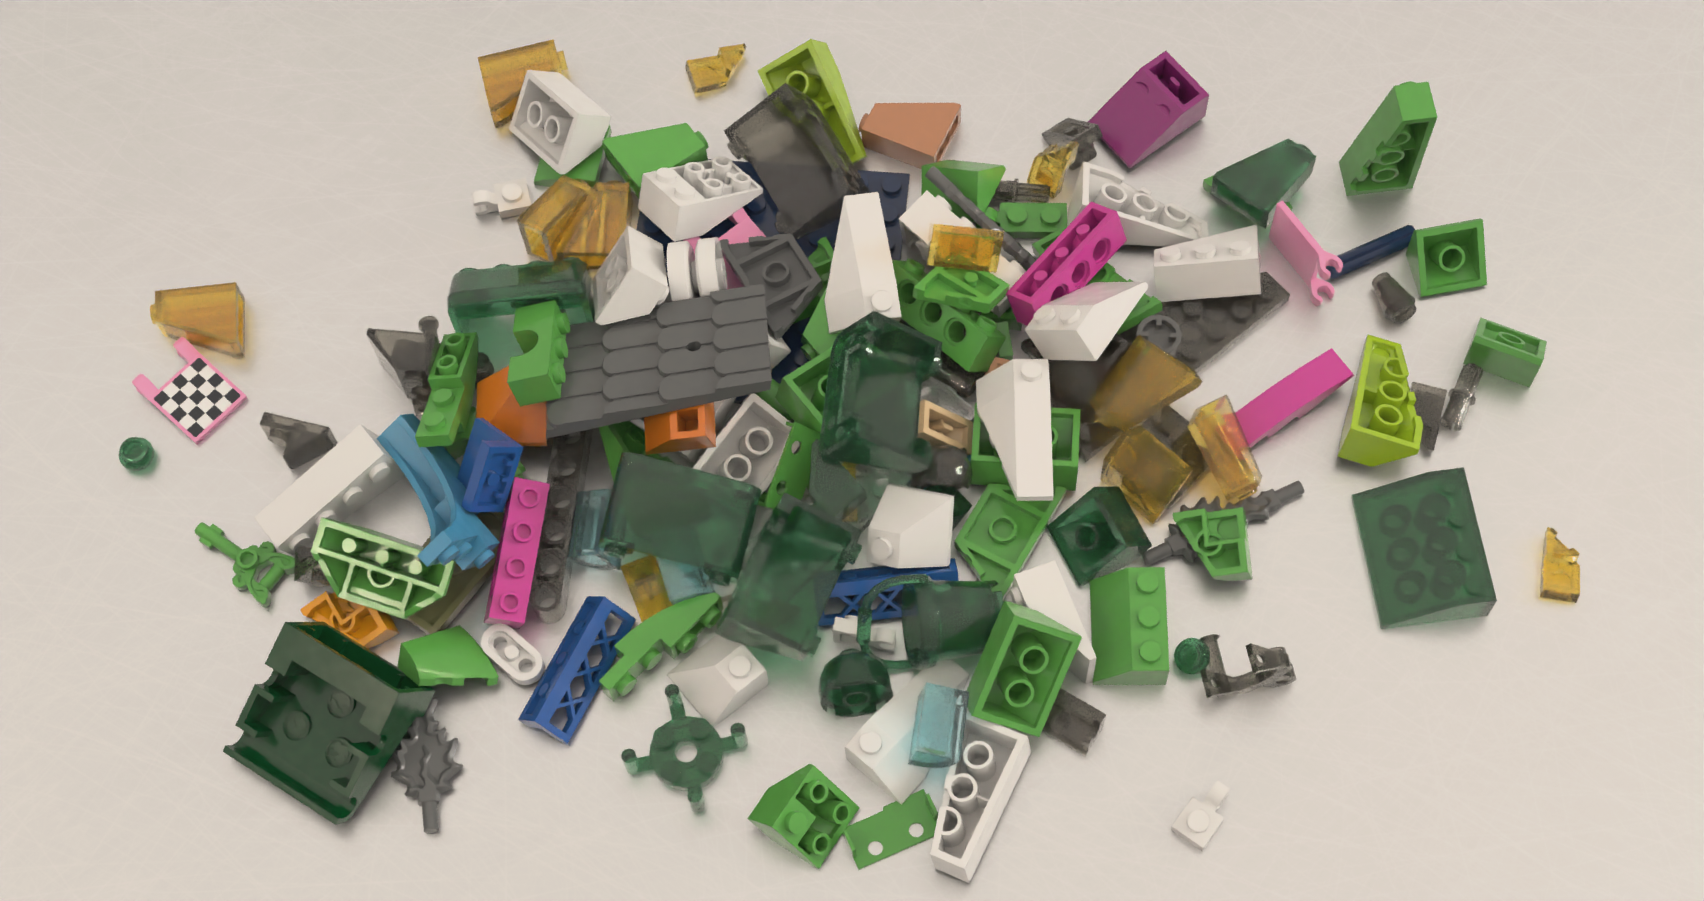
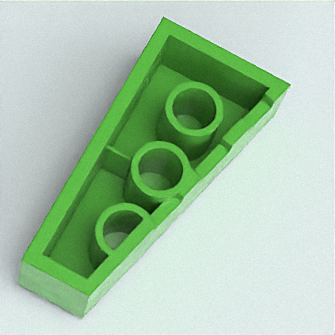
[1339,81,1437,196]

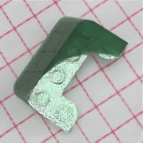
[447,257,595,333]

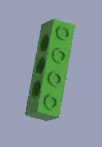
[892,258,1006,372]

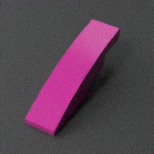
[1215,348,1354,457]

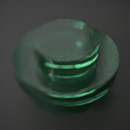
[118,437,154,471]
[1174,638,1210,675]

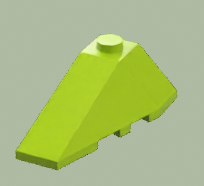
[757,39,867,170]
[1337,334,1423,467]

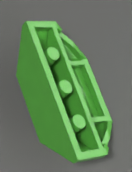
[311,517,456,619]

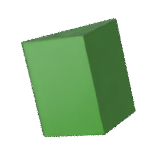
[921,160,1006,222]
[1406,218,1487,297]
[1463,318,1547,388]

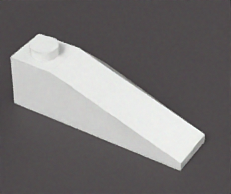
[824,192,901,334]

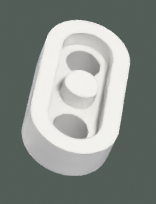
[481,624,545,685]

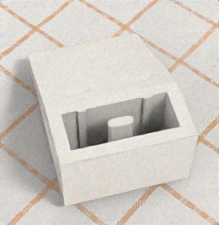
[638,156,763,242]

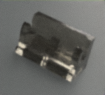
[1042,688,1106,757]

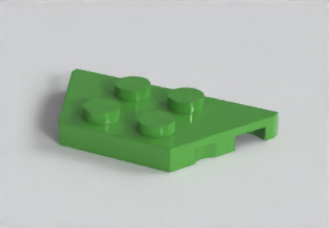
[954,483,1067,605]

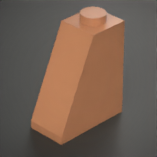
[859,102,961,169]

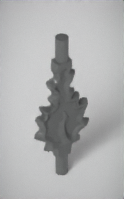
[925,166,1036,270]
[1142,481,1304,566]
[391,686,463,833]

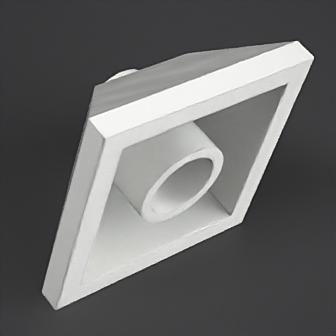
[867,483,954,569]
[667,630,769,729]

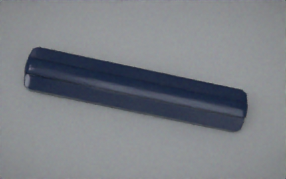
[1326,225,1415,279]

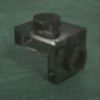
[294,546,331,587]

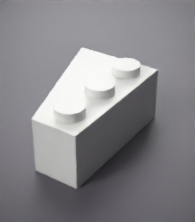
[1153,224,1261,302]

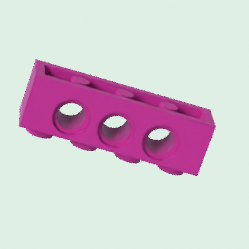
[1006,202,1127,326]
[484,477,550,629]

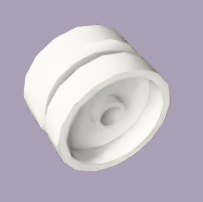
[667,237,727,301]

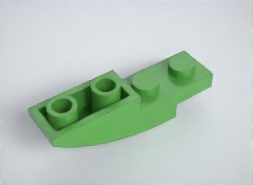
[415,332,479,447]
[599,592,724,702]

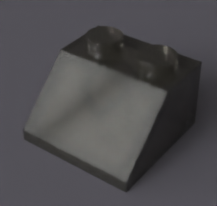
[366,328,440,403]

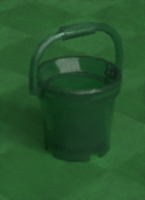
[856,574,1004,670]

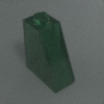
[1210,138,1316,229]

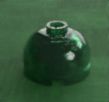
[818,649,893,717]

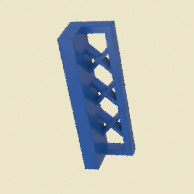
[813,558,961,626]
[518,596,636,744]

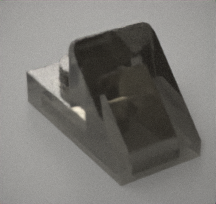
[1042,118,1103,171]
[260,412,337,470]

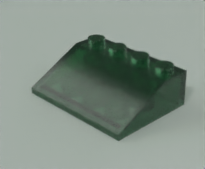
[1351,467,1497,629]

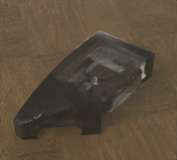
[1410,382,1447,452]

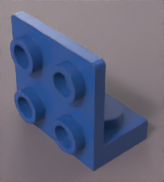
[457,418,524,512]

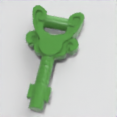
[195,522,300,607]

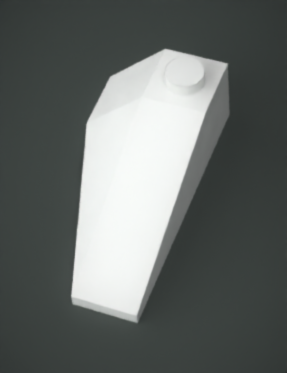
[1067,161,1208,247]
[976,359,1053,501]
[845,652,970,805]

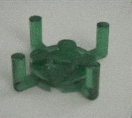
[621,684,748,813]

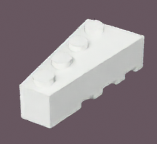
[899,190,1026,318]
[254,424,405,556]
[930,709,1031,883]

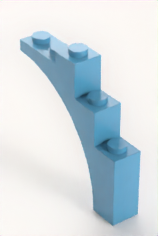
[377,414,500,570]

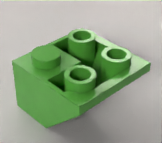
[747,764,860,869]

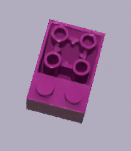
[1087,51,1209,169]

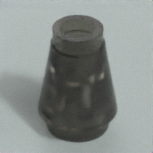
[1372,272,1417,324]

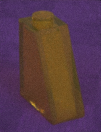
[478,39,568,128]
[517,175,596,267]
[556,180,633,269]
[150,282,245,358]
[1090,335,1203,432]
[1187,394,1262,501]

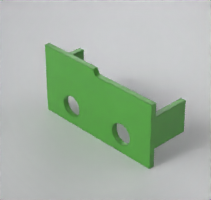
[756,421,828,518]
[842,789,938,870]

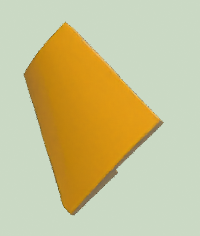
[300,591,399,649]

